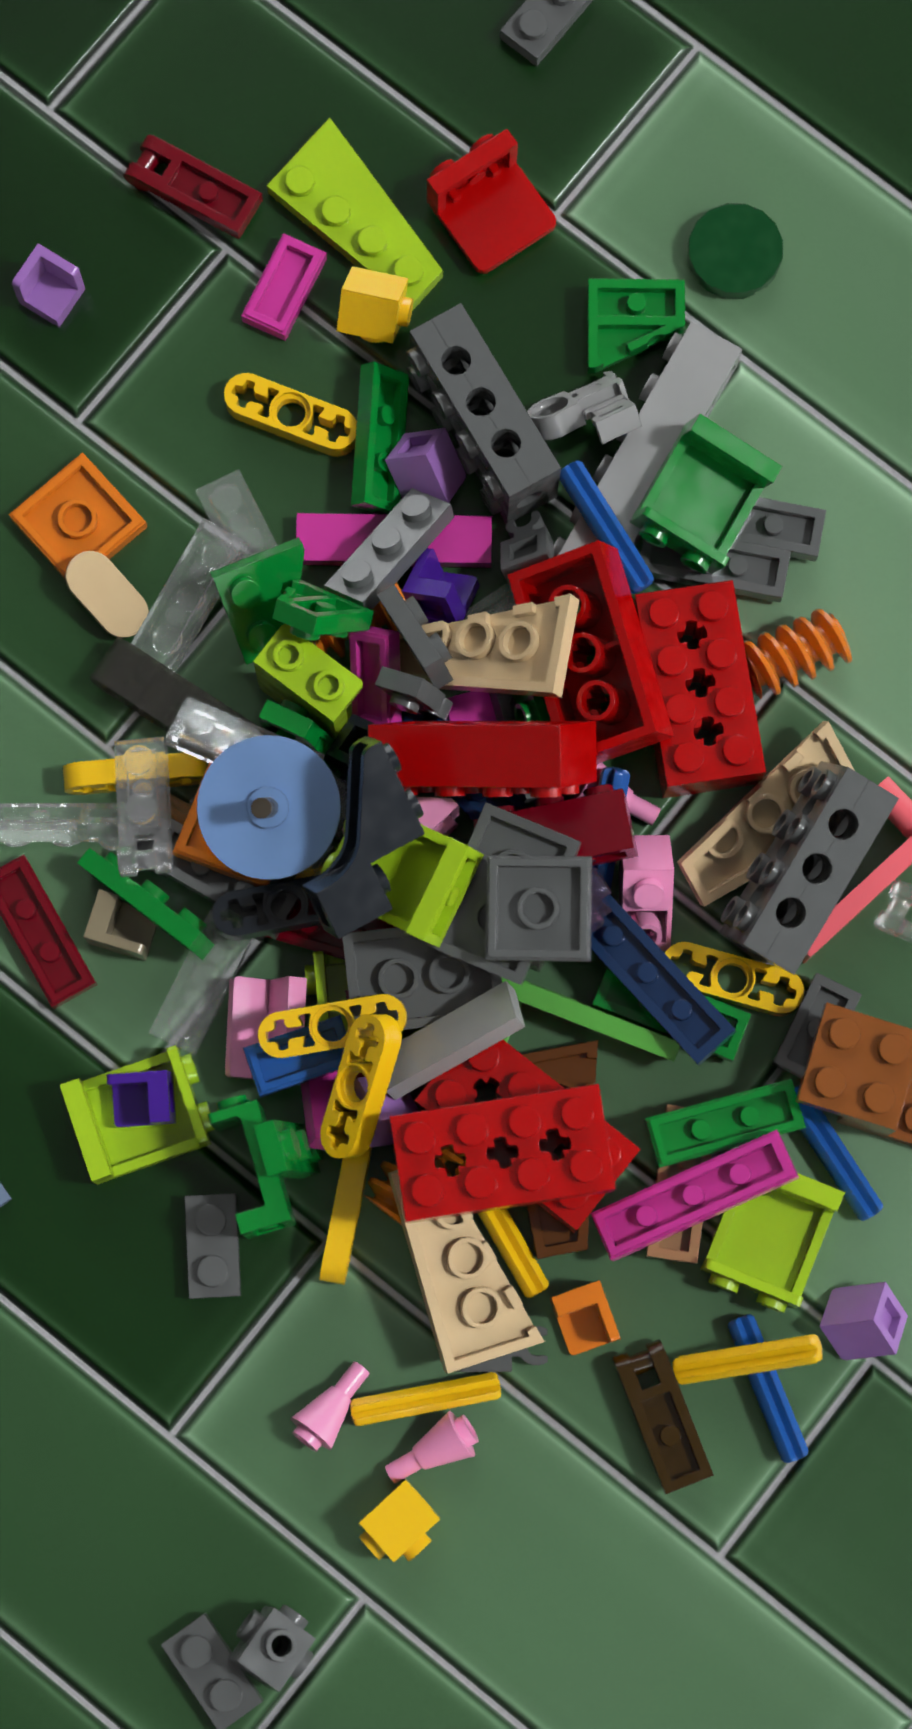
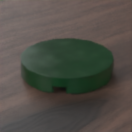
[687,203,783,299]

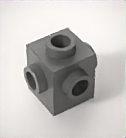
[228,1604,316,1692]

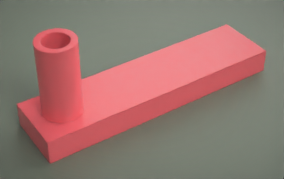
[802,776,912,964]

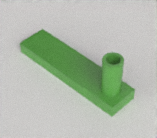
[502,977,680,1061]

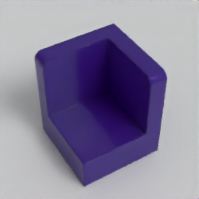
[401,548,480,624]
[106,1070,176,1128]

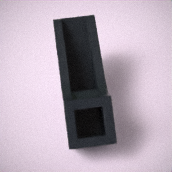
[302,736,425,939]

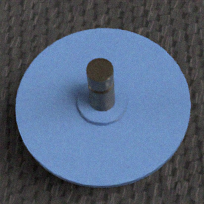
[197,735,341,880]

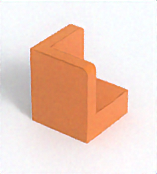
[550,1280,621,1355]

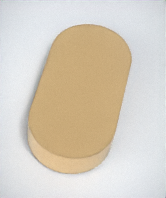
[65,551,149,638]

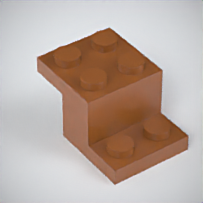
[795,1002,912,1146]

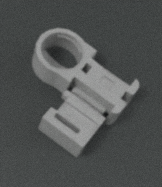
[528,371,642,444]

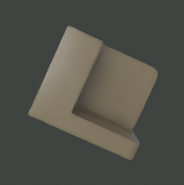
[83,889,157,961]

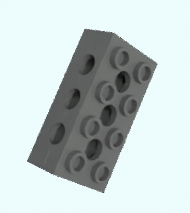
[406,303,561,524]
[719,761,899,975]

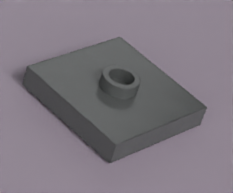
[485,855,593,962]

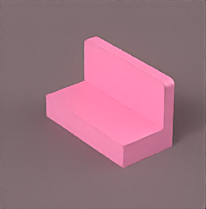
[225,976,307,1080]

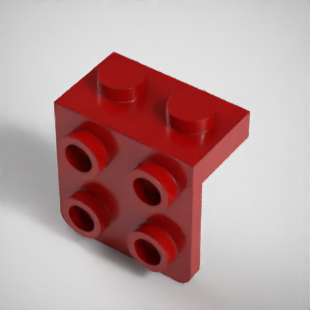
[427,129,556,274]

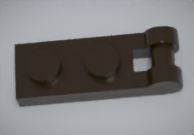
[612,1339,714,1494]

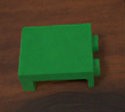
[630,414,783,574]
[207,1095,297,1239]

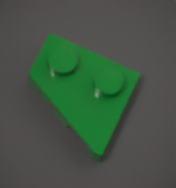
[587,278,685,374]
[210,537,305,665]
[272,579,375,641]
[259,699,342,775]

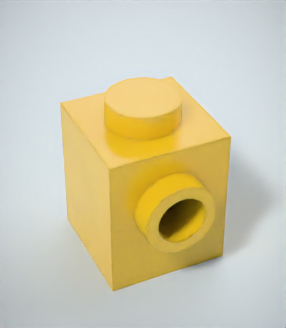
[337,266,414,343]
[359,1479,440,1562]

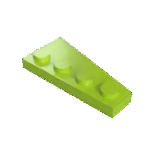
[267,118,443,311]

